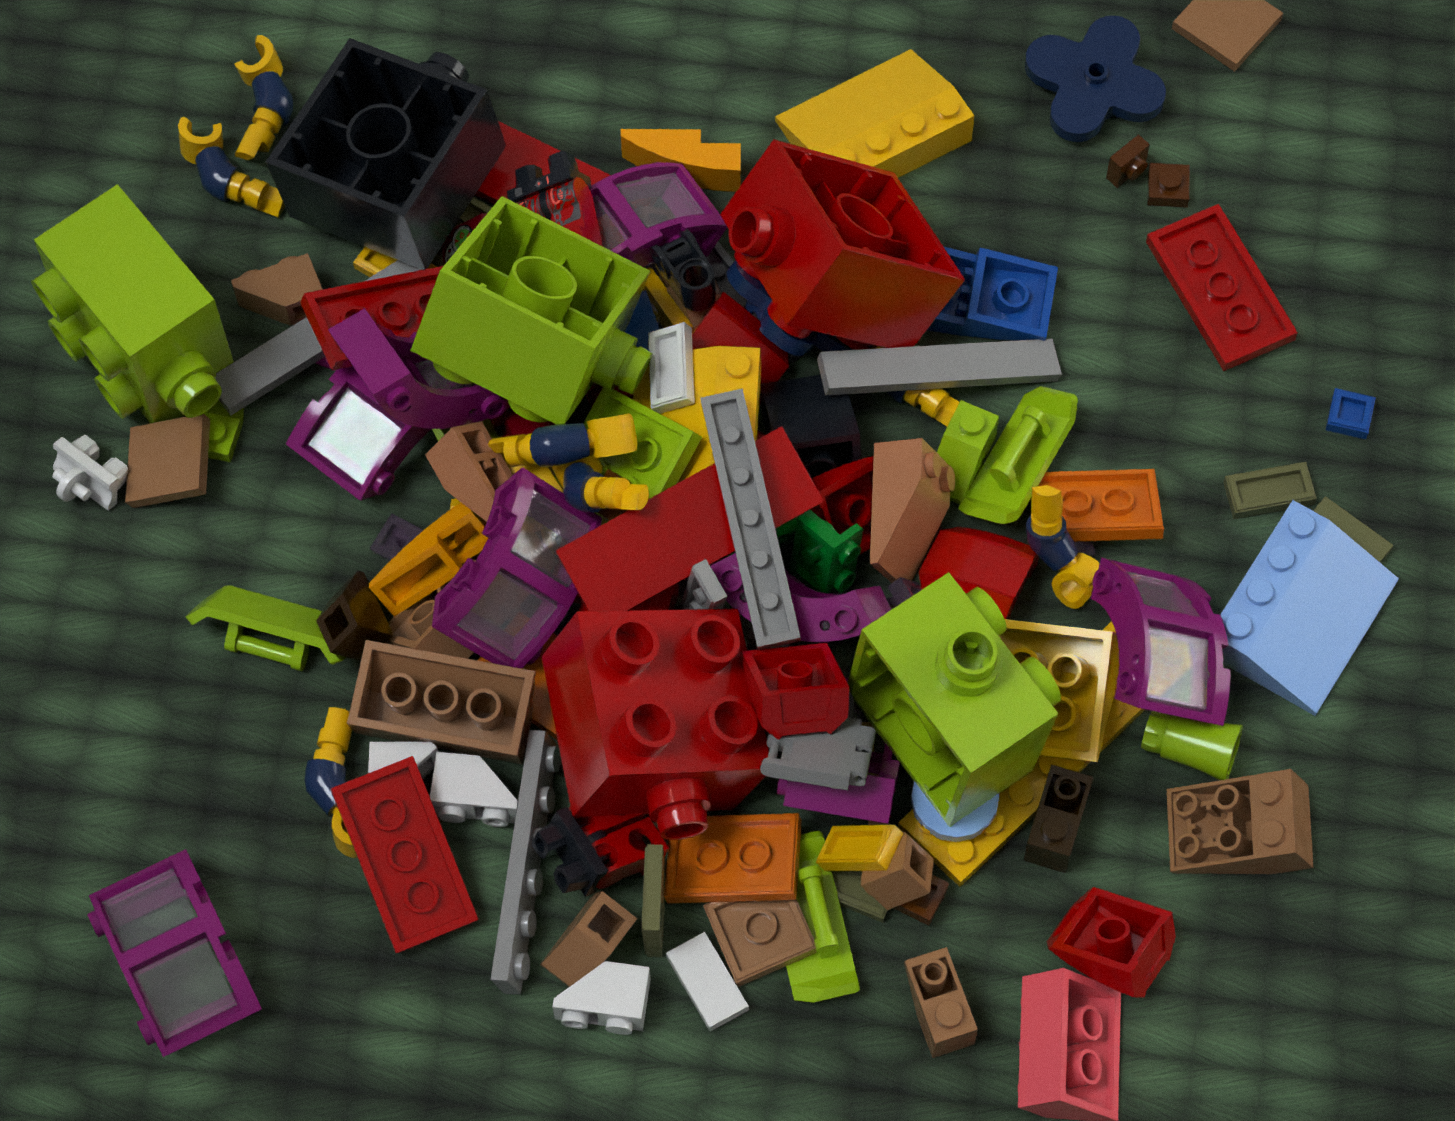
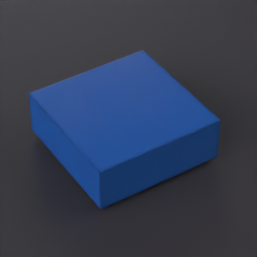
[1325,388,1376,439]

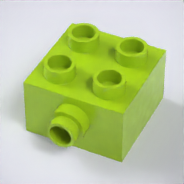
[31,184,234,424]
[410,196,653,425]
[848,572,1061,827]

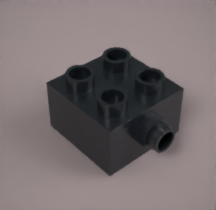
[266,38,506,270]

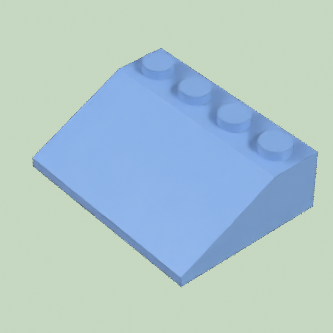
[1221,500,1399,716]

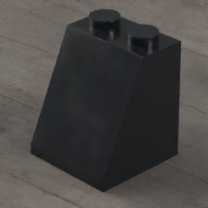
[760,374,862,479]

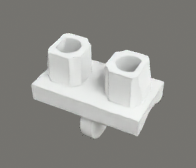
[52,435,128,511]

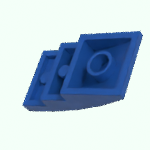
[927,246,1058,341]

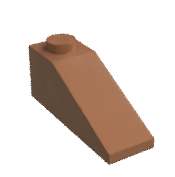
[425,421,543,536]

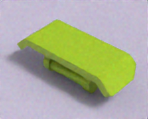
[958,386,1078,524]
[185,585,346,671]
[786,831,860,1003]

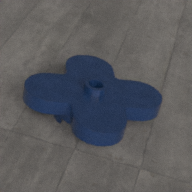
[1025,16,1166,142]
[726,260,854,356]

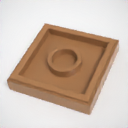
[1172,0,1283,72]
[125,414,210,508]
[703,900,817,987]

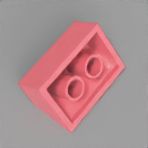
[1018,968,1121,1121]

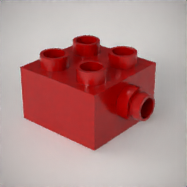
[720,139,965,350]
[542,609,769,840]

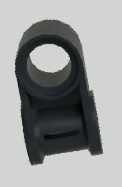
[650,229,716,311]

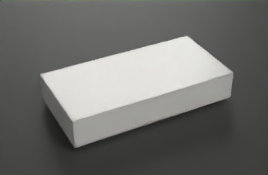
[648,322,695,414]
[666,932,749,1032]

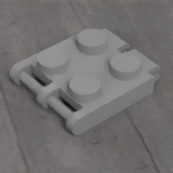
[760,717,876,790]

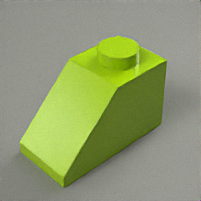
[937,400,999,505]

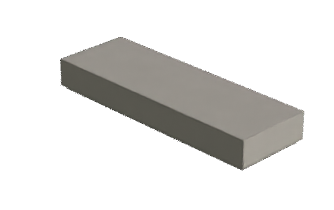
[680,559,727,610]

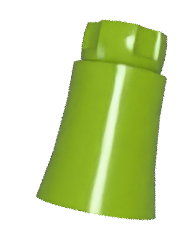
[1141,711,1243,780]

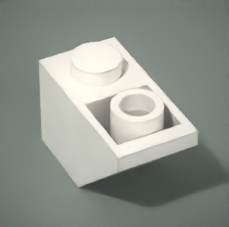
[430,752,518,827]
[552,961,651,1035]

